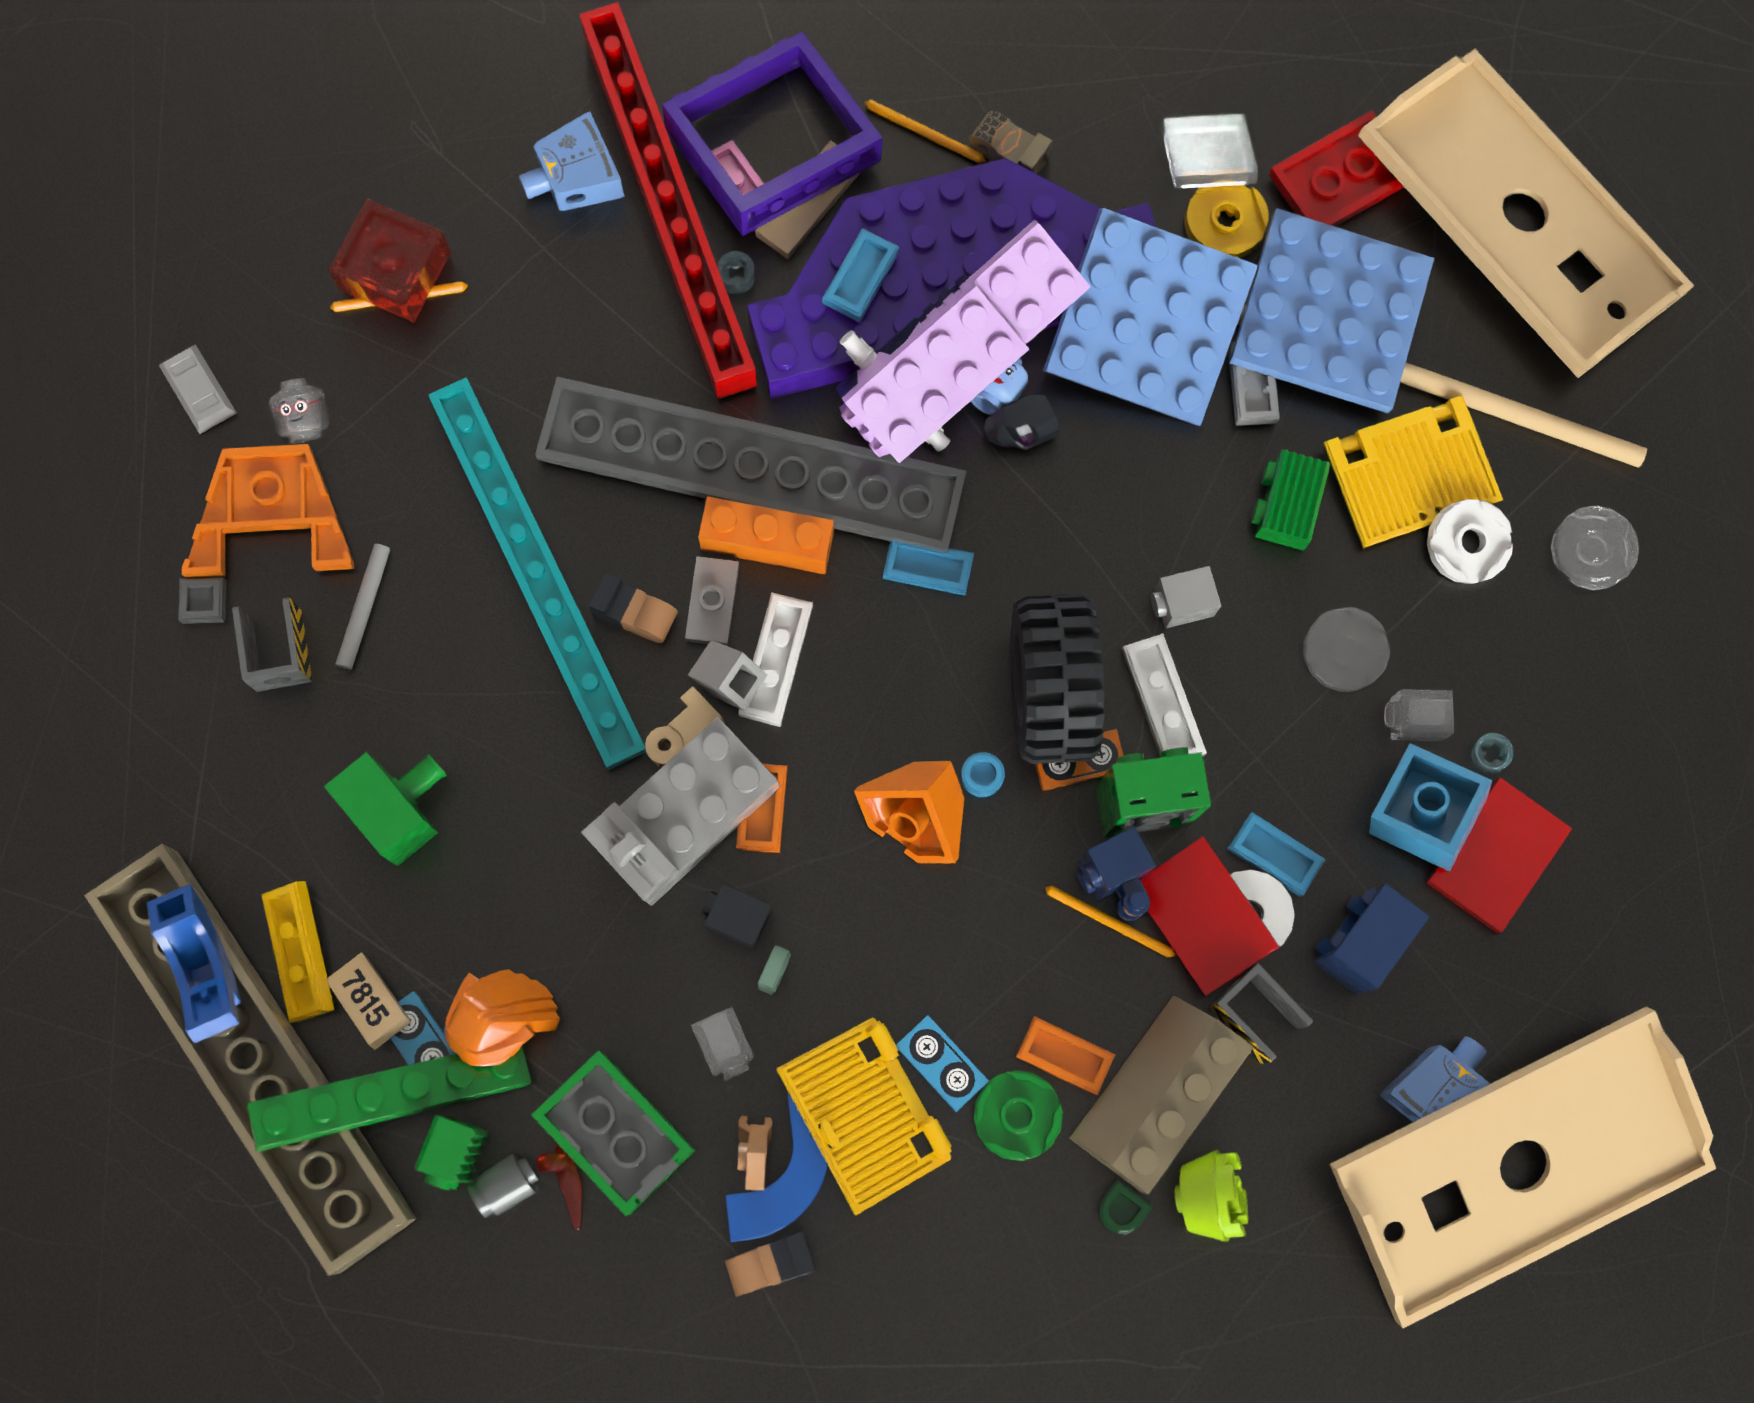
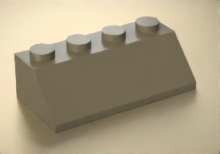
[1069,995,1254,1194]

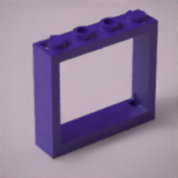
[662,32,883,236]

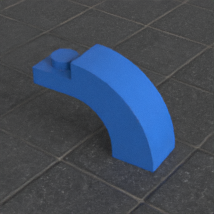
[147,884,241,1043]

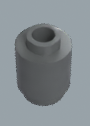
[467,1153,539,1218]

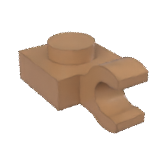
[738,1116,773,1191]

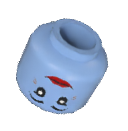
[971,358,1028,415]

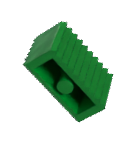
[1251,449,1331,551]
[414,1115,490,1190]

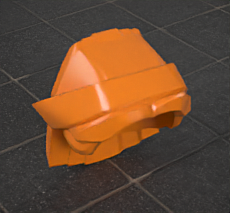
[444,969,560,1066]

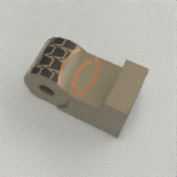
[969,111,1052,175]

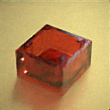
[329,199,451,322]

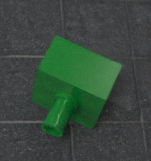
[324,752,447,867]

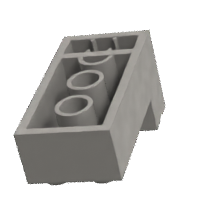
[581,717,780,906]

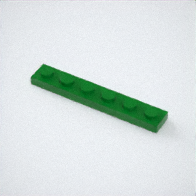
[246,1047,531,1152]

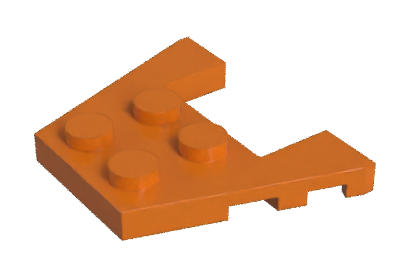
[182,444,354,578]

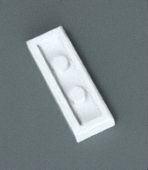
[738,592,813,727]
[1121,634,1207,758]

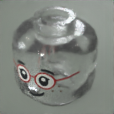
[269,378,330,443]

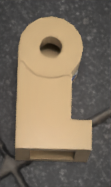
[645,686,725,768]

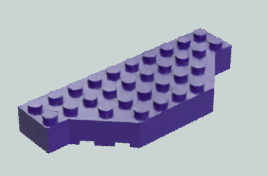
[747,158,1156,399]

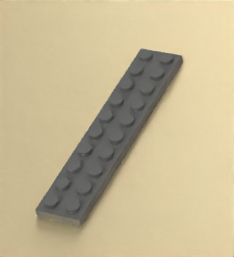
[535,377,967,553]

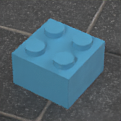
[1369,743,1492,872]

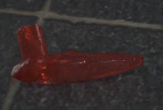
[536,1144,582,1230]

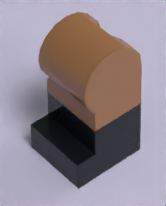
[589,572,678,643]
[724,1229,816,1296]

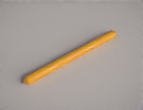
[864,100,985,163]
[330,281,468,312]
[1044,885,1176,958]

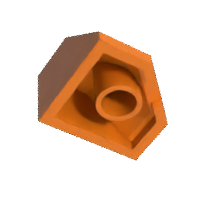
[854,761,964,863]

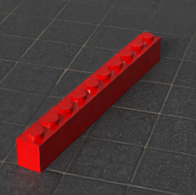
[579,2,757,400]

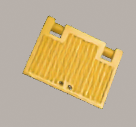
[1323,395,1503,548]
[776,1017,952,1216]

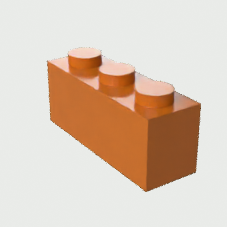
[698,496,834,575]

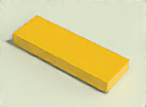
[261,881,334,1023]

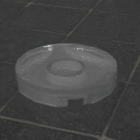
[1551,506,1639,590]
[1303,607,1390,692]

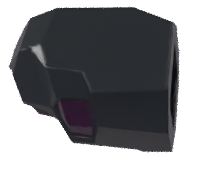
[984,393,1060,450]

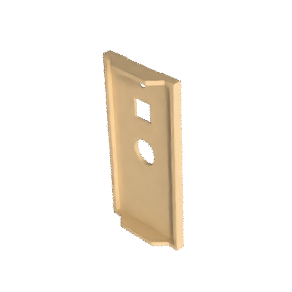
[1358,49,1694,378]
[1330,1007,1716,1328]

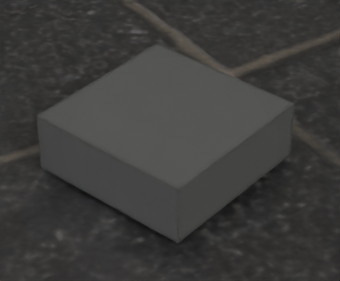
[178,577,227,624]

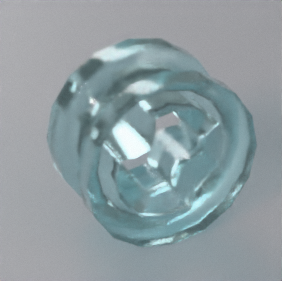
[718,251,755,294]
[1471,733,1514,775]

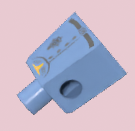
[519,112,624,211]
[1379,1036,1490,1122]

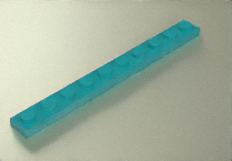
[428,377,646,770]

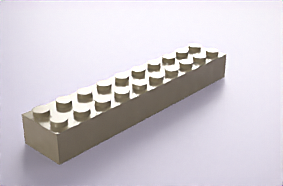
[84,844,418,1276]

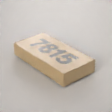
[327,952,411,1050]

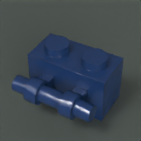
[1076,826,1156,921]

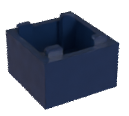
[1314,883,1430,995]

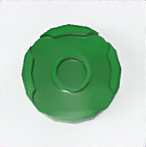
[973,1070,1063,1161]

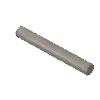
[335,544,391,670]

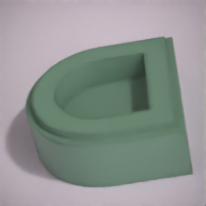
[758,945,791,995]

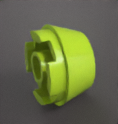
[1175,1149,1248,1242]

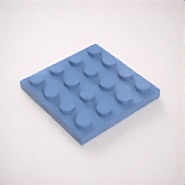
[1043,208,1258,426]
[1229,208,1434,413]

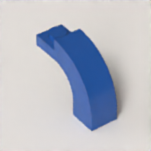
[726,1094,830,1242]

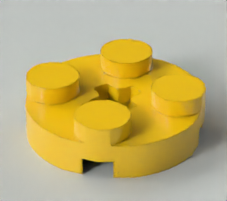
[1184,177,1269,258]

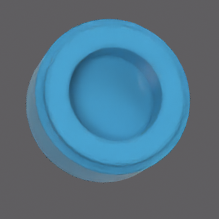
[961,752,1005,797]

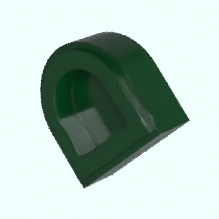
[1098,1178,1153,1234]

